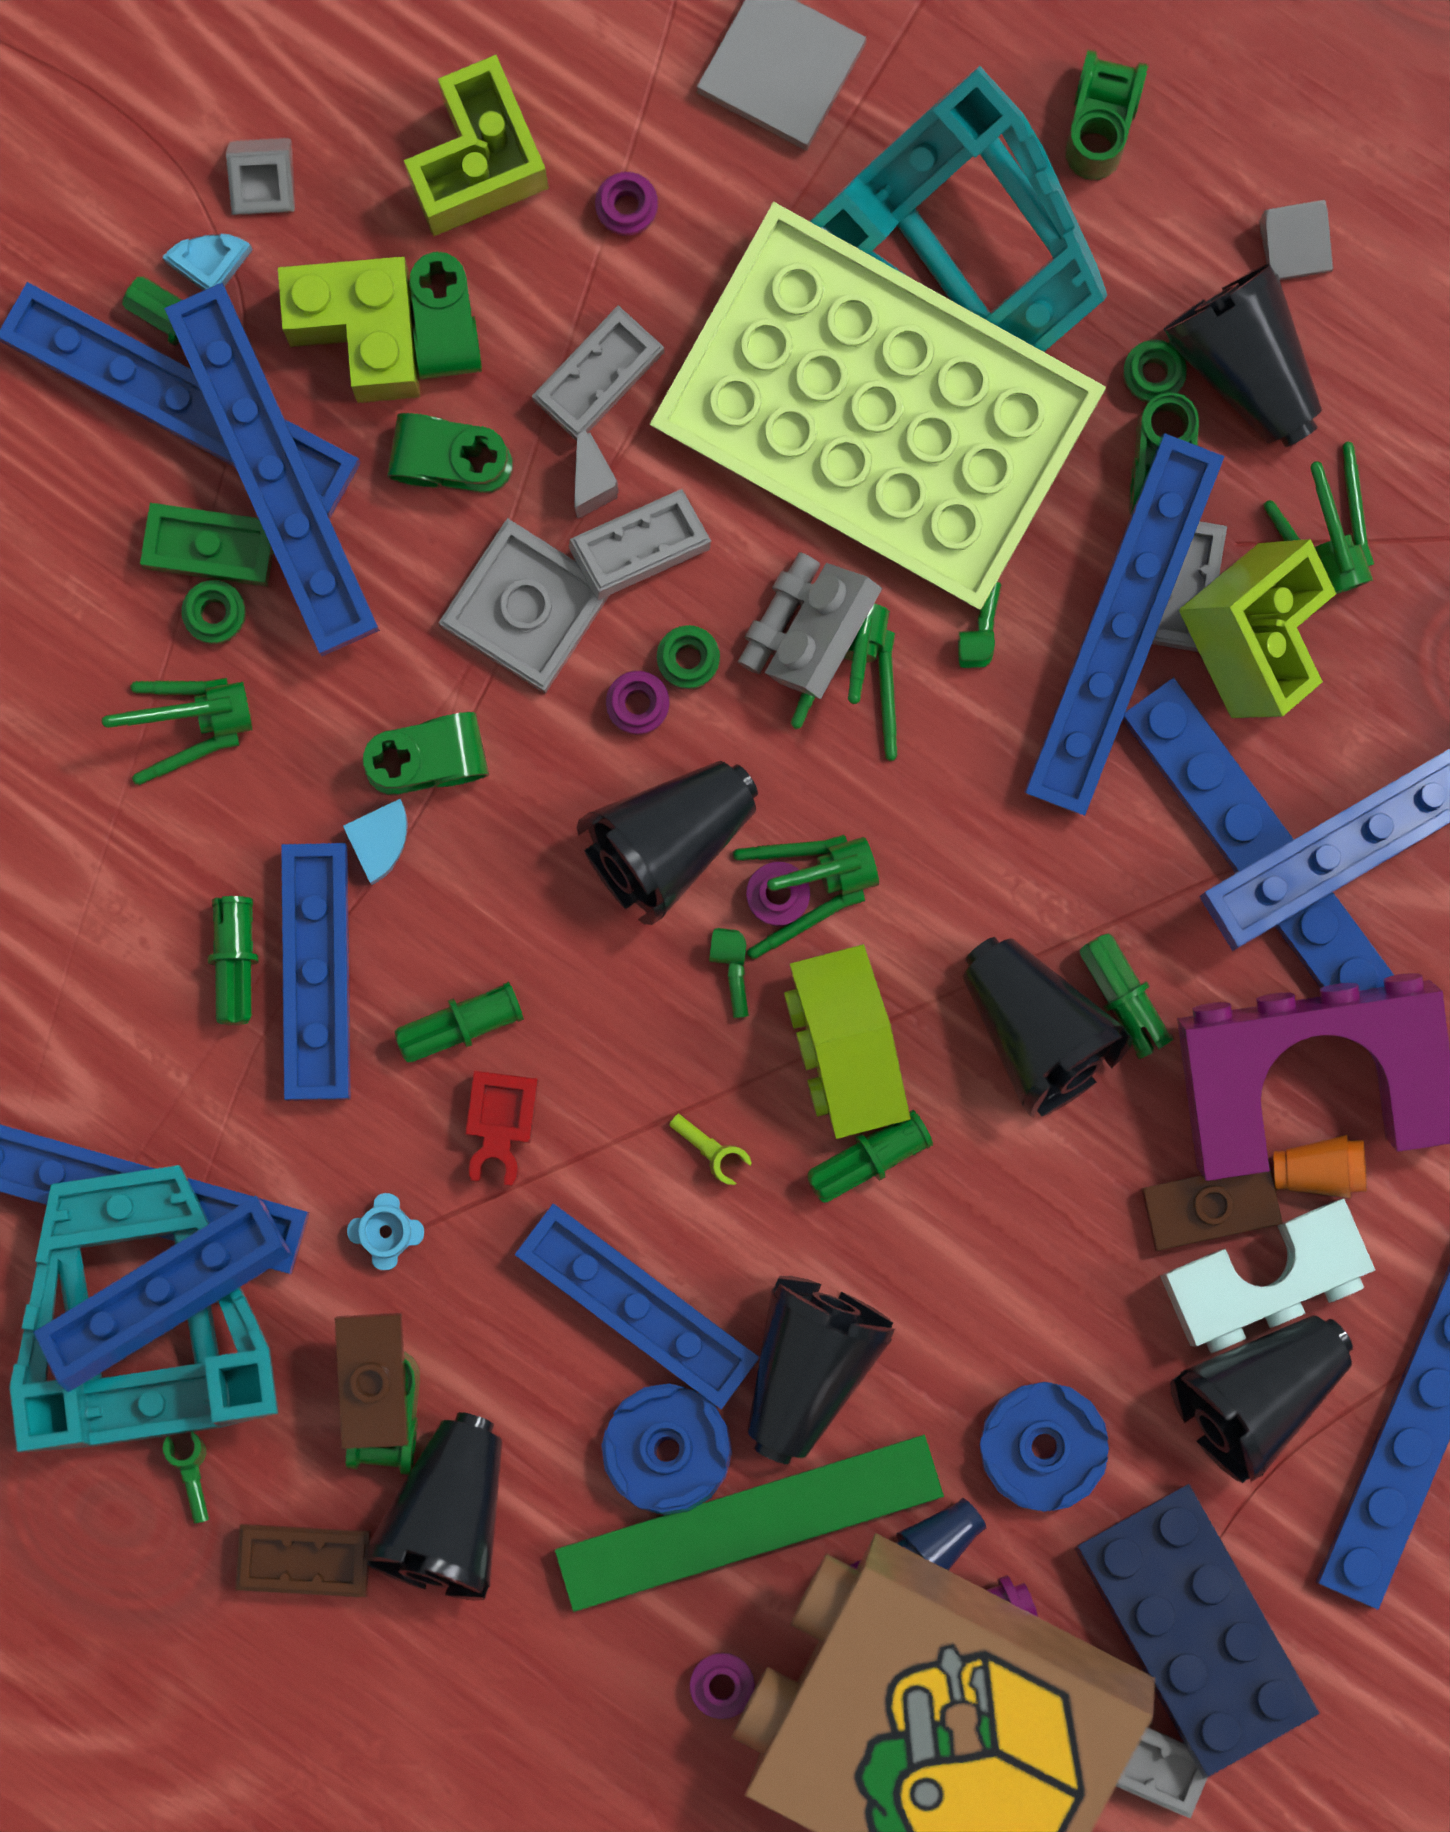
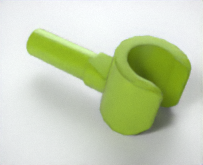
[669,1113,751,1185]

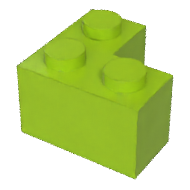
[404,55,549,237]
[278,256,420,403]
[1179,539,1336,718]
[784,944,911,1139]

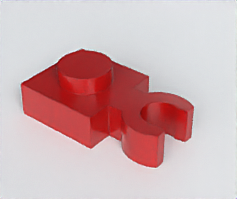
[466,1071,539,1187]

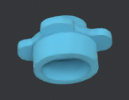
[347,1193,424,1270]

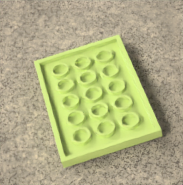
[650,202,1106,610]

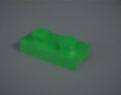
[140,503,273,587]

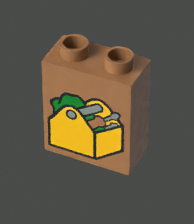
[731,1533,1155,1832]

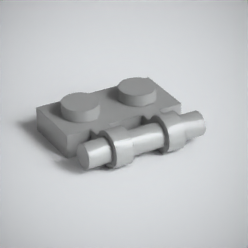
[738,552,882,699]

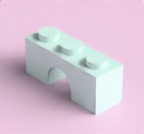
[1160,1199,1375,1353]

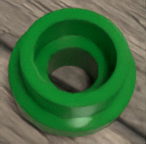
[1123,340,1187,403]
[182,580,246,644]
[657,625,720,689]

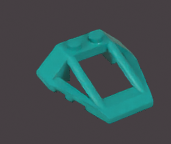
[809,66,1108,352]
[10,1165,278,1452]

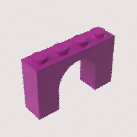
[1177,973,1450,1181]

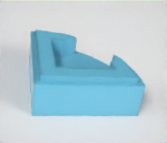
[163,234,253,291]
[343,799,408,885]

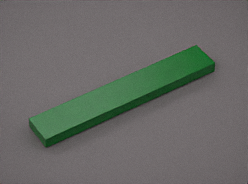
[555,1434,944,1612]

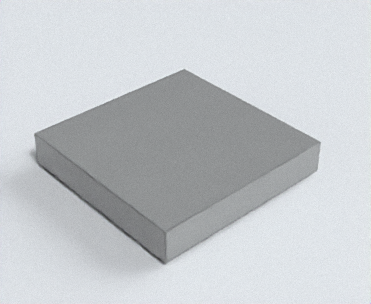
[697,0,867,151]
[438,518,610,694]

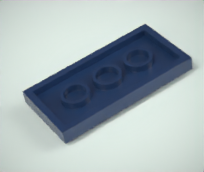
[1074,1484,1320,1779]

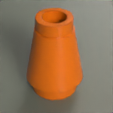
[1274,1135,1367,1199]

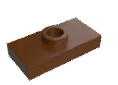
[1141,1165,1283,1251]
[335,1313,409,1449]
[236,1524,371,1597]

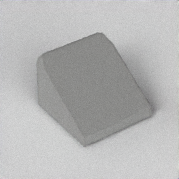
[226,138,295,215]
[1259,200,1333,280]
[574,430,619,518]

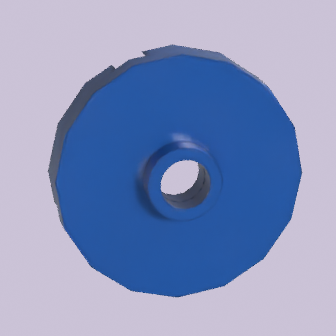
[979,1382,1109,1512]
[602,1383,732,1515]

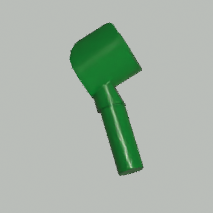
[958,582,1001,668]
[709,928,749,1018]
[163,1431,209,1523]

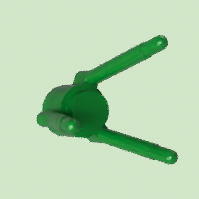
[1263,441,1375,594]
[791,604,897,761]
[101,677,253,785]
[733,835,879,959]

